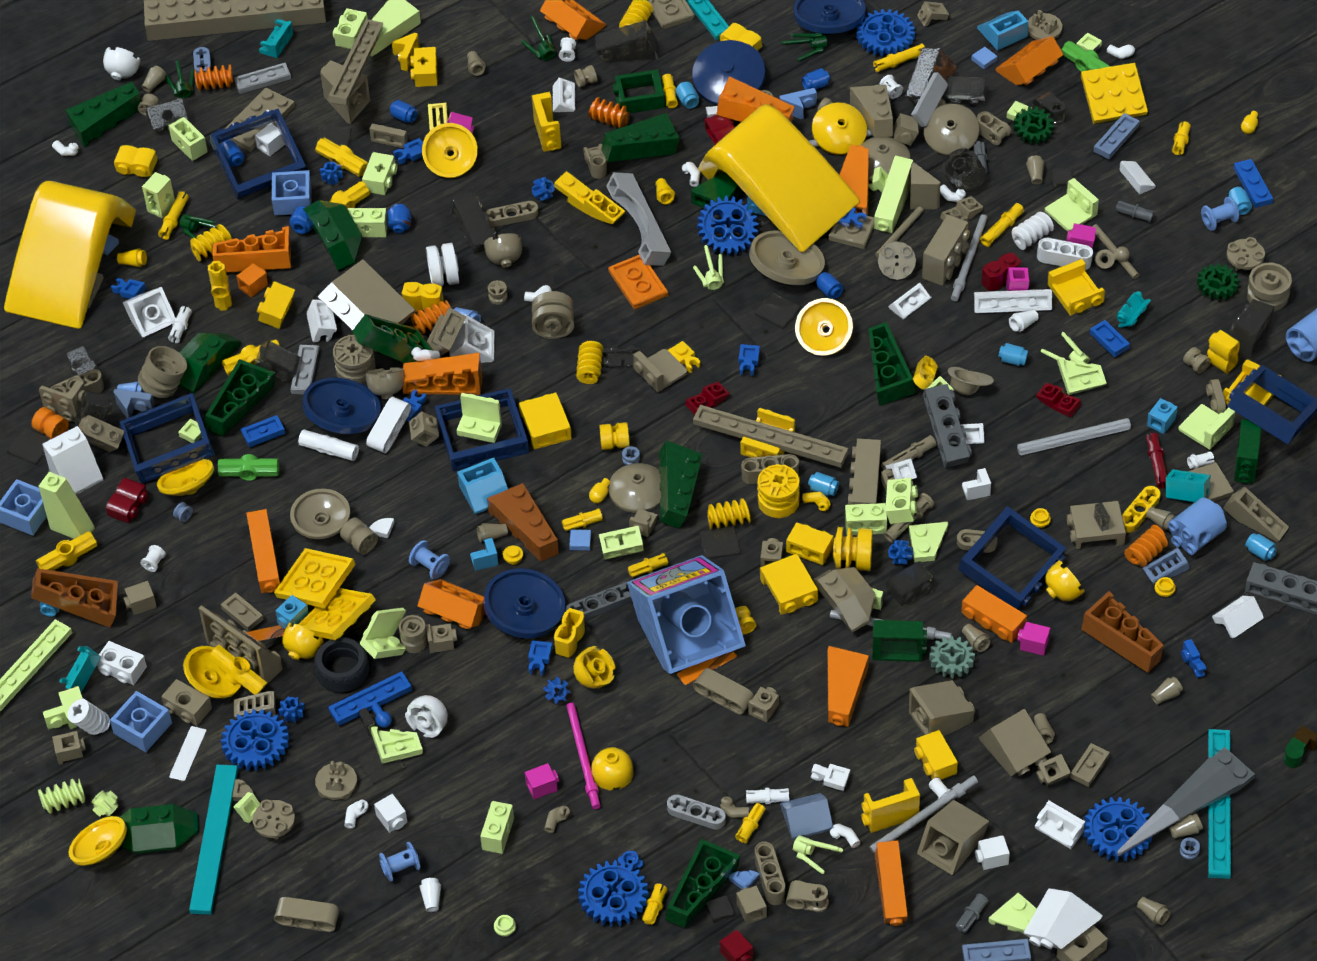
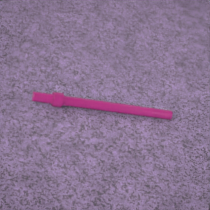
[567,703,601,809]

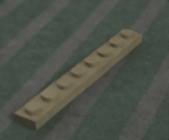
[328,19,383,105]
[693,405,848,468]

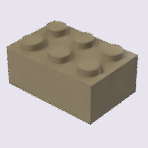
[922,214,970,286]

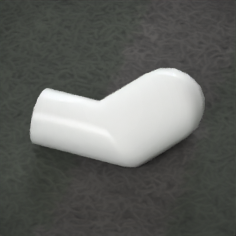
[1107,45,1135,59]
[682,162,701,187]
[524,285,552,302]
[411,347,440,361]
[344,800,368,828]
[830,824,861,848]

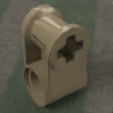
[977,111,1011,145]
[583,144,607,179]
[786,881,829,912]

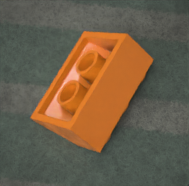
[540,0,606,40]
[996,36,1063,85]
[417,579,486,629]

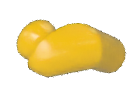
[802,492,830,511]

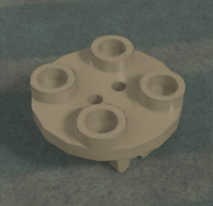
[1028,10,1062,40]
[1227,237,1265,271]
[878,241,916,280]
[315,761,357,800]
[252,799,295,840]

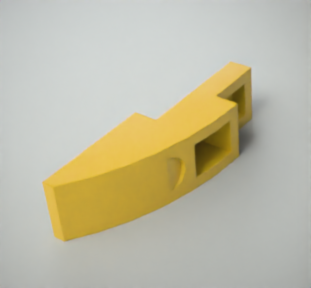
[554,171,625,224]

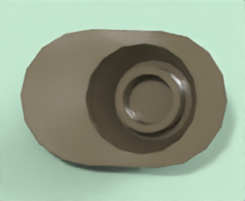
[948,367,994,395]

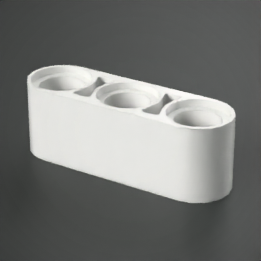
[1037,238,1093,270]
[366,397,411,453]

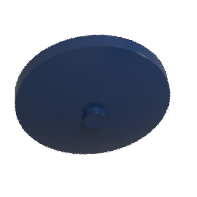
[794,0,866,34]
[692,40,765,106]
[302,378,381,434]
[483,568,565,638]

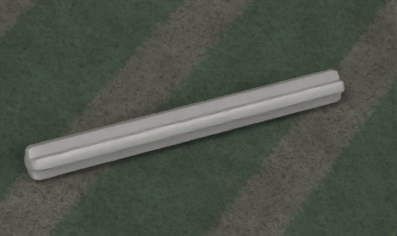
[1017,418,1131,455]

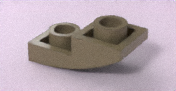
[940,196,983,221]

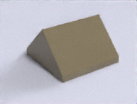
[910,162,941,209]

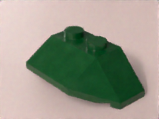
[303,200,362,272]
[179,333,241,394]
[119,804,198,853]

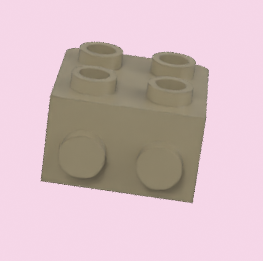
[633,349,687,392]
[39,380,90,424]

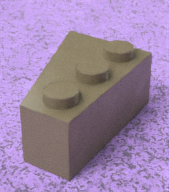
[850,85,893,138]

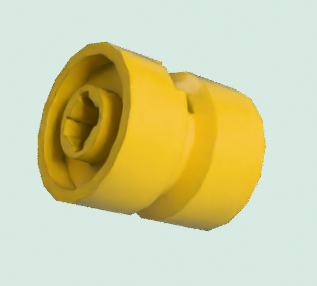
[600,422,629,450]

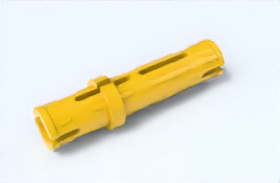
[873,44,926,72]
[158,192,189,240]
[980,203,1024,247]

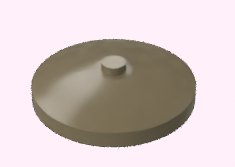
[749,231,825,285]

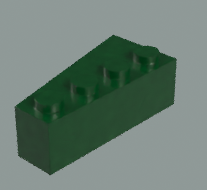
[66,82,141,147]
[601,113,680,162]
[352,314,433,363]
[868,322,916,406]
[205,359,275,436]
[659,440,703,529]
[665,839,741,928]

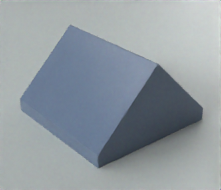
[780,793,833,840]

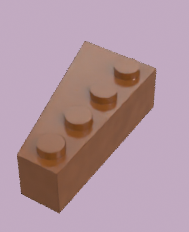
[487,483,559,562]
[31,568,118,628]
[1081,591,1164,673]

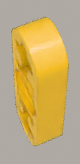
[913,356,938,390]
[1122,486,1160,533]

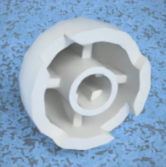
[103,47,141,80]
[405,695,448,738]

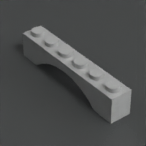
[606,172,671,266]

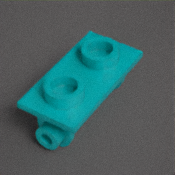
[1117,291,1151,328]

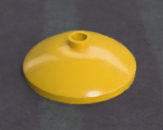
[812,103,867,155]
[422,123,478,178]
[795,298,853,356]
[157,459,214,496]
[183,646,241,698]
[69,816,127,866]

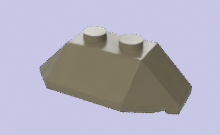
[813,567,875,633]

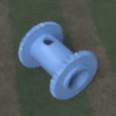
[1201,197,1239,231]
[409,540,450,579]
[379,842,421,881]

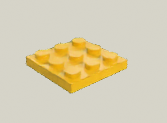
[1081,63,1148,124]
[274,548,356,608]
[298,588,376,640]

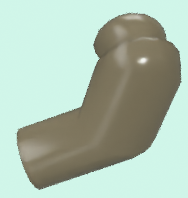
[720,796,749,818]
[544,806,570,833]

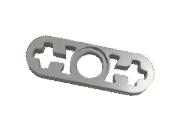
[667,795,726,830]

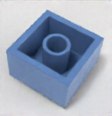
[272,170,312,215]
[0,479,47,535]
[110,691,172,752]

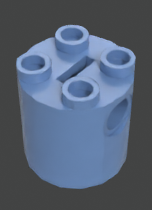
[1286,308,1317,362]
[1167,498,1227,555]

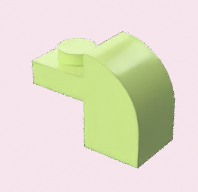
[43,686,82,730]

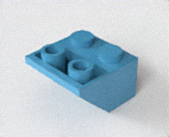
[977,10,1029,51]
[457,458,508,515]

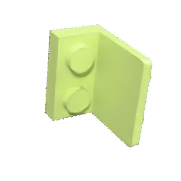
[1045,178,1099,231]
[457,393,502,443]
[1178,404,1235,450]
[359,608,406,659]

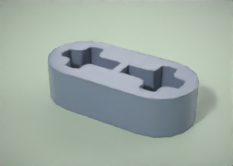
[193,47,212,73]

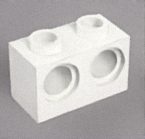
[97,641,147,685]

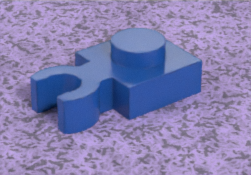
[393,138,423,164]
[837,208,867,229]
[111,278,147,299]
[738,344,760,376]
[402,389,426,422]
[1181,639,1206,678]
[528,640,553,676]

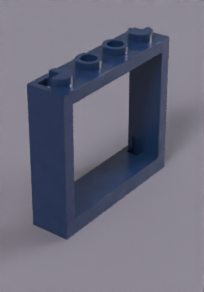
[210,108,306,199]
[1227,365,1317,444]
[435,388,529,472]
[120,393,215,484]
[958,506,1066,610]

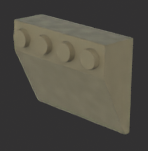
[318,259,416,352]
[199,605,283,685]

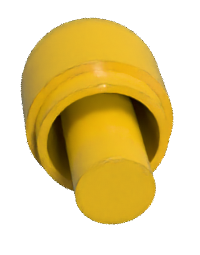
[1241,111,1258,134]
[589,478,610,503]

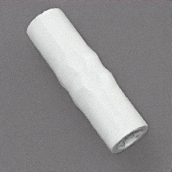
[298,429,359,461]

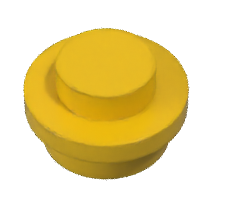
[1030,508,1051,528]
[503,545,523,565]
[1155,577,1175,597]

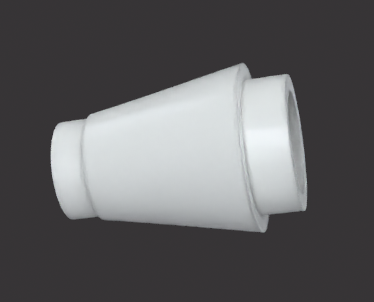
[1009,310,1038,332]
[420,878,441,912]

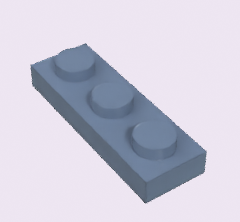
[1093,113,1140,159]
[962,939,1031,961]

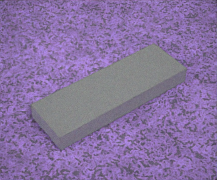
[234,63,291,94]
[911,72,948,127]
[291,345,319,394]

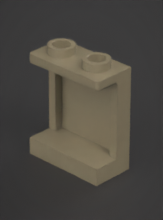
[427,308,466,357]
[1066,501,1126,549]

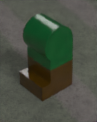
[1283,725,1317,768]

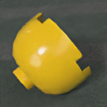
[1046,560,1085,602]
[282,623,325,661]
[573,646,615,689]
[592,747,633,790]

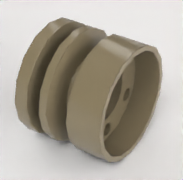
[333,335,376,385]
[138,346,187,398]

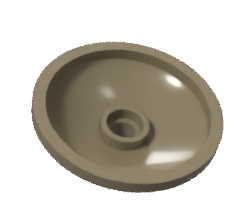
[924,104,979,156]
[861,137,910,178]
[608,463,661,513]
[290,489,350,539]

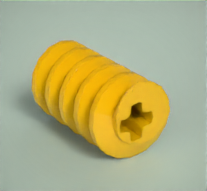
[619,0,653,38]
[190,224,232,261]
[576,341,603,384]
[707,499,750,530]

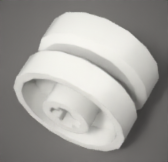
[426,243,459,286]

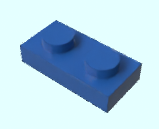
[1090,320,1130,357]
[241,415,285,447]

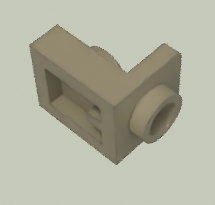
[917,2,949,26]
[629,509,657,537]

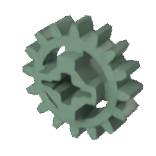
[929,636,975,678]

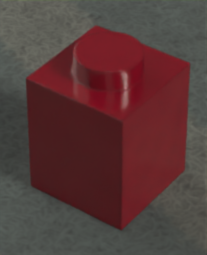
[720,930,753,961]

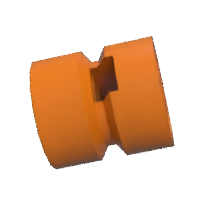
[31,407,69,439]

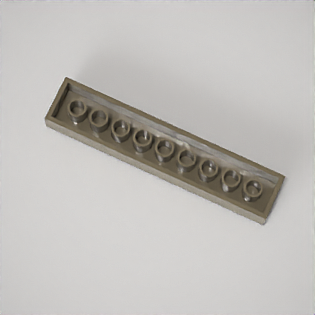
[144,0,326,41]

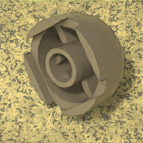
[484,233,522,267]
[366,368,405,399]

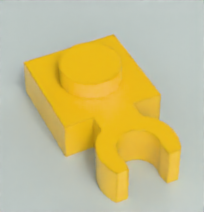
[668,341,700,373]

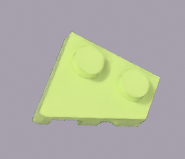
[1057,357,1106,395]
[371,727,423,764]
[989,893,1037,935]

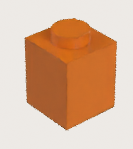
[236,263,268,298]

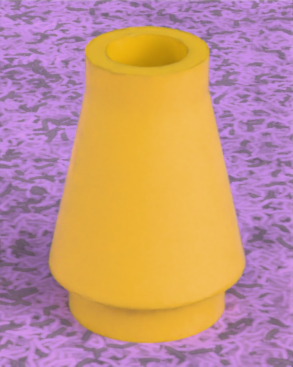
[655,178,675,204]
[117,249,147,267]

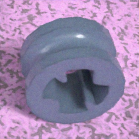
[622,446,640,465]
[173,502,193,522]
[1180,838,1200,860]

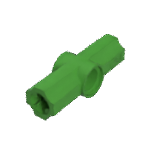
[1061,41,1111,72]
[218,454,279,481]

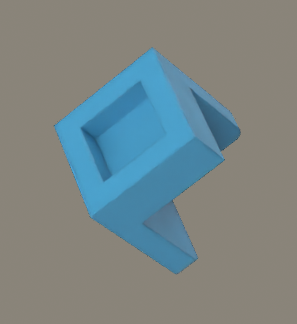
[470,538,498,571]

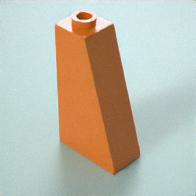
[839,145,869,216]
[247,509,280,593]
[828,646,869,727]
[875,841,907,926]

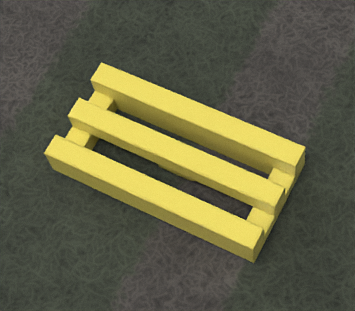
[428,103,448,131]

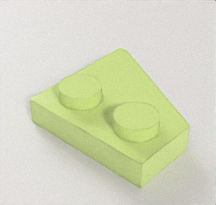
[909,522,948,563]

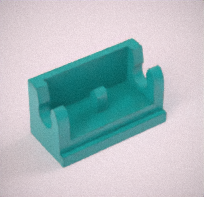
[259,19,293,58]
[1166,469,1211,502]
[59,646,101,692]

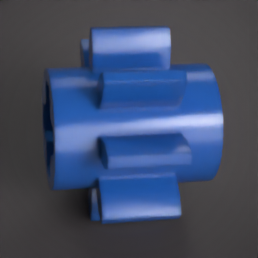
[320,162,343,185]
[532,177,555,201]
[888,540,913,565]
[543,676,570,704]
[278,696,305,723]

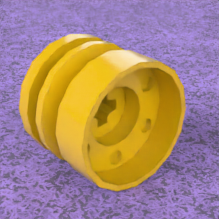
[757,464,800,518]
[833,527,873,571]

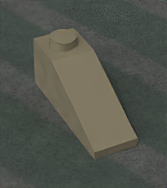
[1223,487,1289,542]

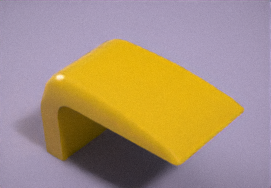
[698,104,860,252]
[4,181,136,329]

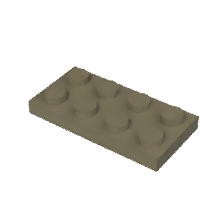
[225,88,295,152]

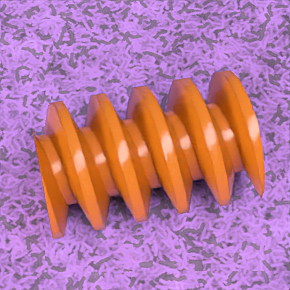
[195,64,233,90]
[588,97,630,128]
[411,300,451,334]
[1124,525,1168,567]

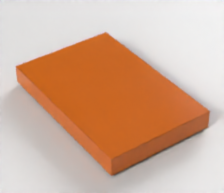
[608,255,668,310]

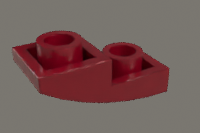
[685,382,730,415]
[1036,383,1082,417]

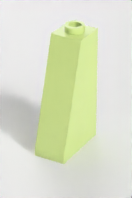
[371,0,421,56]
[874,156,913,233]
[38,472,95,539]

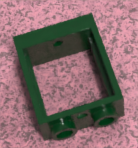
[612,69,665,113]
[1234,419,1261,484]
[872,620,927,662]

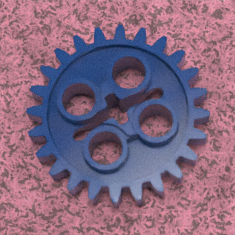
[856,9,915,57]
[697,196,758,256]
[221,709,289,771]
[1084,797,1152,861]
[578,860,648,927]

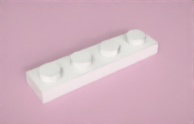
[974,289,1052,313]

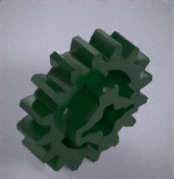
[1013,106,1054,144]
[1197,263,1239,301]

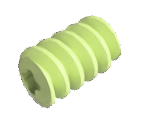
[38,779,85,814]

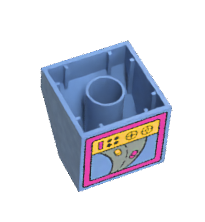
[627,555,746,674]

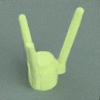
[693,245,724,290]
[1041,332,1090,364]
[793,835,843,874]

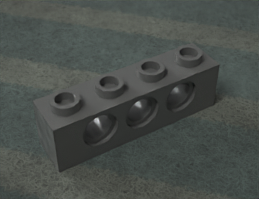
[923,384,971,468]
[1245,562,1317,615]

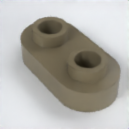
[1206,379,1226,414]
[957,529,997,553]

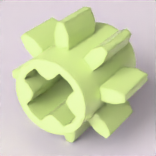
[92,790,118,817]

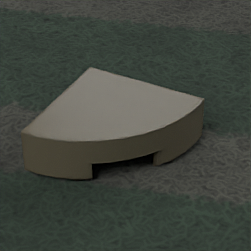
[232,779,253,801]

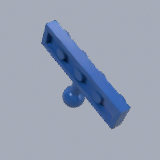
[328,671,412,728]

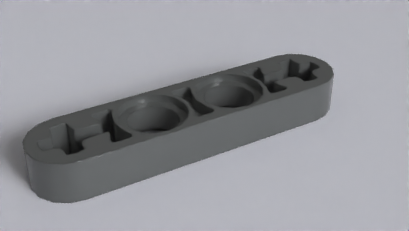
[565,581,633,620]

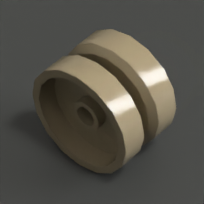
[1247,263,1292,312]
[532,291,574,339]

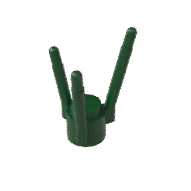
[521,16,556,61]
[781,33,827,61]
[165,60,194,99]
[180,214,217,239]

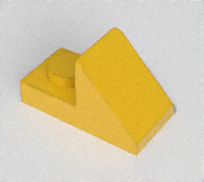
[392,33,419,71]

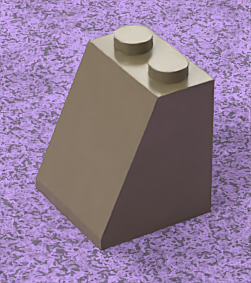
[320,60,370,124]
[909,680,975,736]
[979,709,1051,776]
[917,800,989,875]

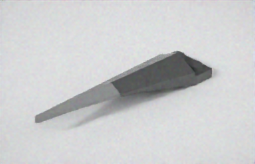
[1117,747,1255,856]

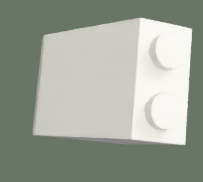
[42,426,103,495]
[1024,888,1103,949]

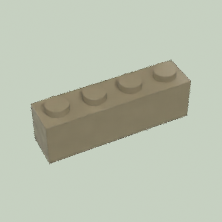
[848,439,881,505]

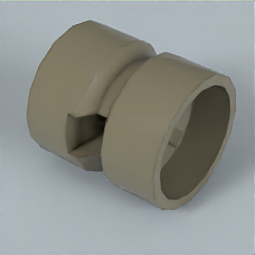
[340,517,378,555]
[399,615,428,653]

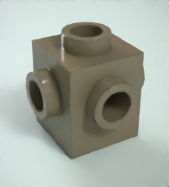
[409,412,439,447]

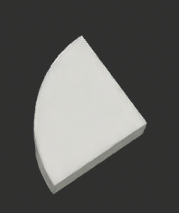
[370,518,395,538]

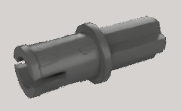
[973,141,988,175]
[1116,201,1154,222]
[956,894,989,933]

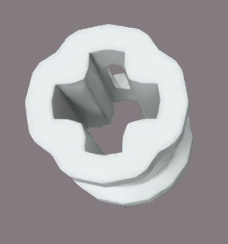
[559,37,576,62]
[880,75,903,99]
[140,545,166,572]

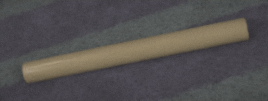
[875,206,924,258]
[1092,224,1139,279]

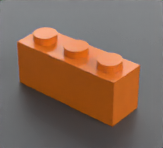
[962,585,1027,643]

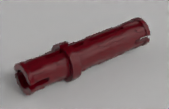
[1146,433,1167,489]

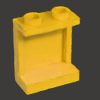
[532,92,561,152]
[1048,259,1105,316]
[1223,359,1281,406]
[519,393,571,450]
[740,408,795,458]
[760,554,818,615]
[861,778,920,833]

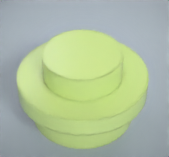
[494,915,516,936]

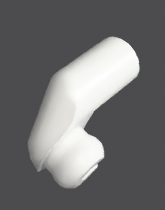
[52,140,79,156]
[940,185,966,202]

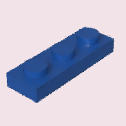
[1233,159,1273,208]

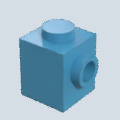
[1147,398,1177,434]
[275,595,309,629]

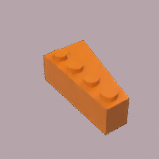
[716,76,795,123]
[213,226,291,273]
[403,352,482,395]

